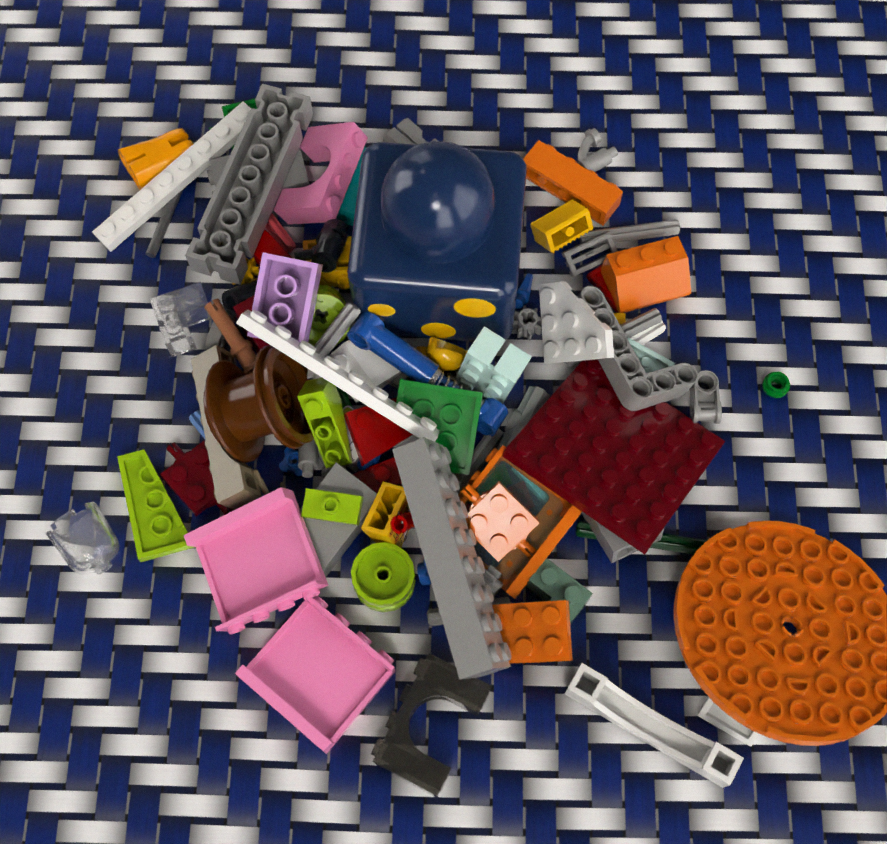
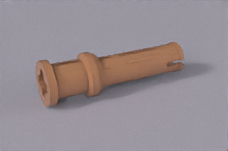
[204,298,256,375]

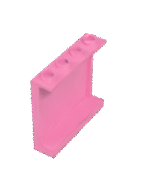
[184,487,328,634]
[235,595,396,754]

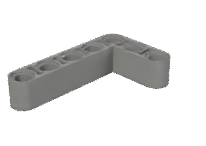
[578,286,698,411]

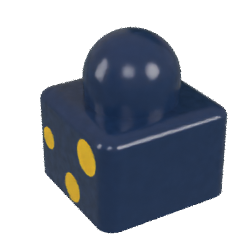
[347,141,527,342]

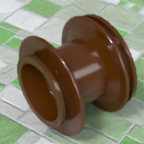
[203,345,314,463]

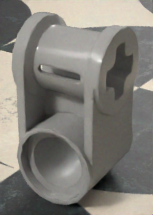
[689,370,722,424]

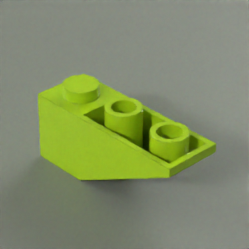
[297,378,353,468]

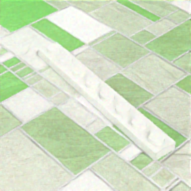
[92,102,251,252]
[236,310,440,442]

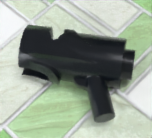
[294,219,349,273]

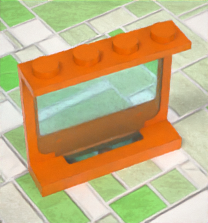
[458,445,582,599]

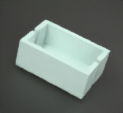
[455,326,532,404]

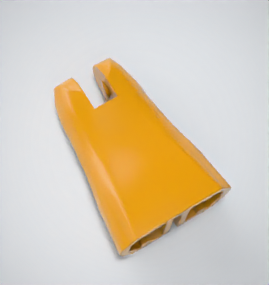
[118,128,194,190]

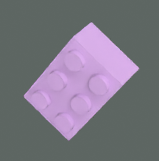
[247,252,323,343]

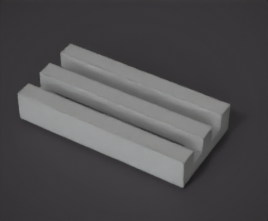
[562,232,618,277]

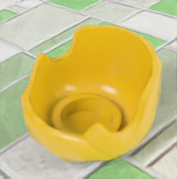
[426,337,466,371]

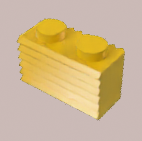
[530,199,593,253]

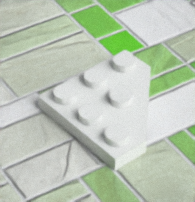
[539,281,614,364]

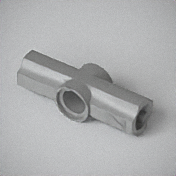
[497,386,550,467]

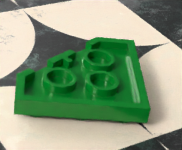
[396,379,483,475]

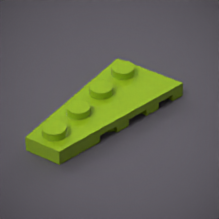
[117,449,195,562]

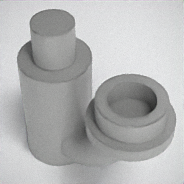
[577,128,618,172]
[298,440,332,479]

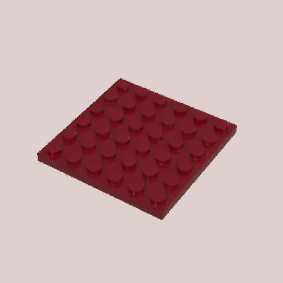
[502,359,725,555]

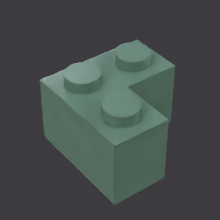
[527,558,593,624]

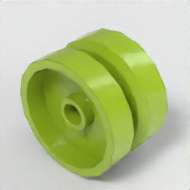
[351,542,416,612]

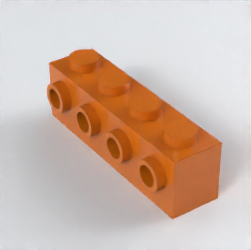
[523,140,623,226]

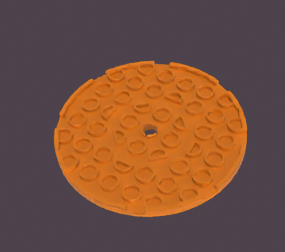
[674,521,887,746]

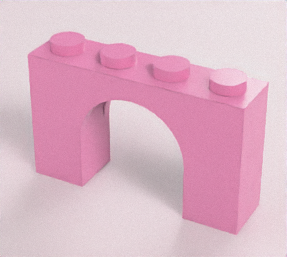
[274,122,368,225]

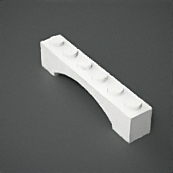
[565,663,744,788]

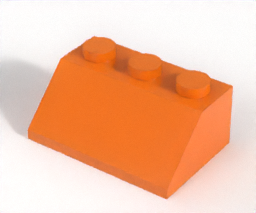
[601,236,691,313]

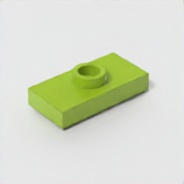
[301,488,364,526]

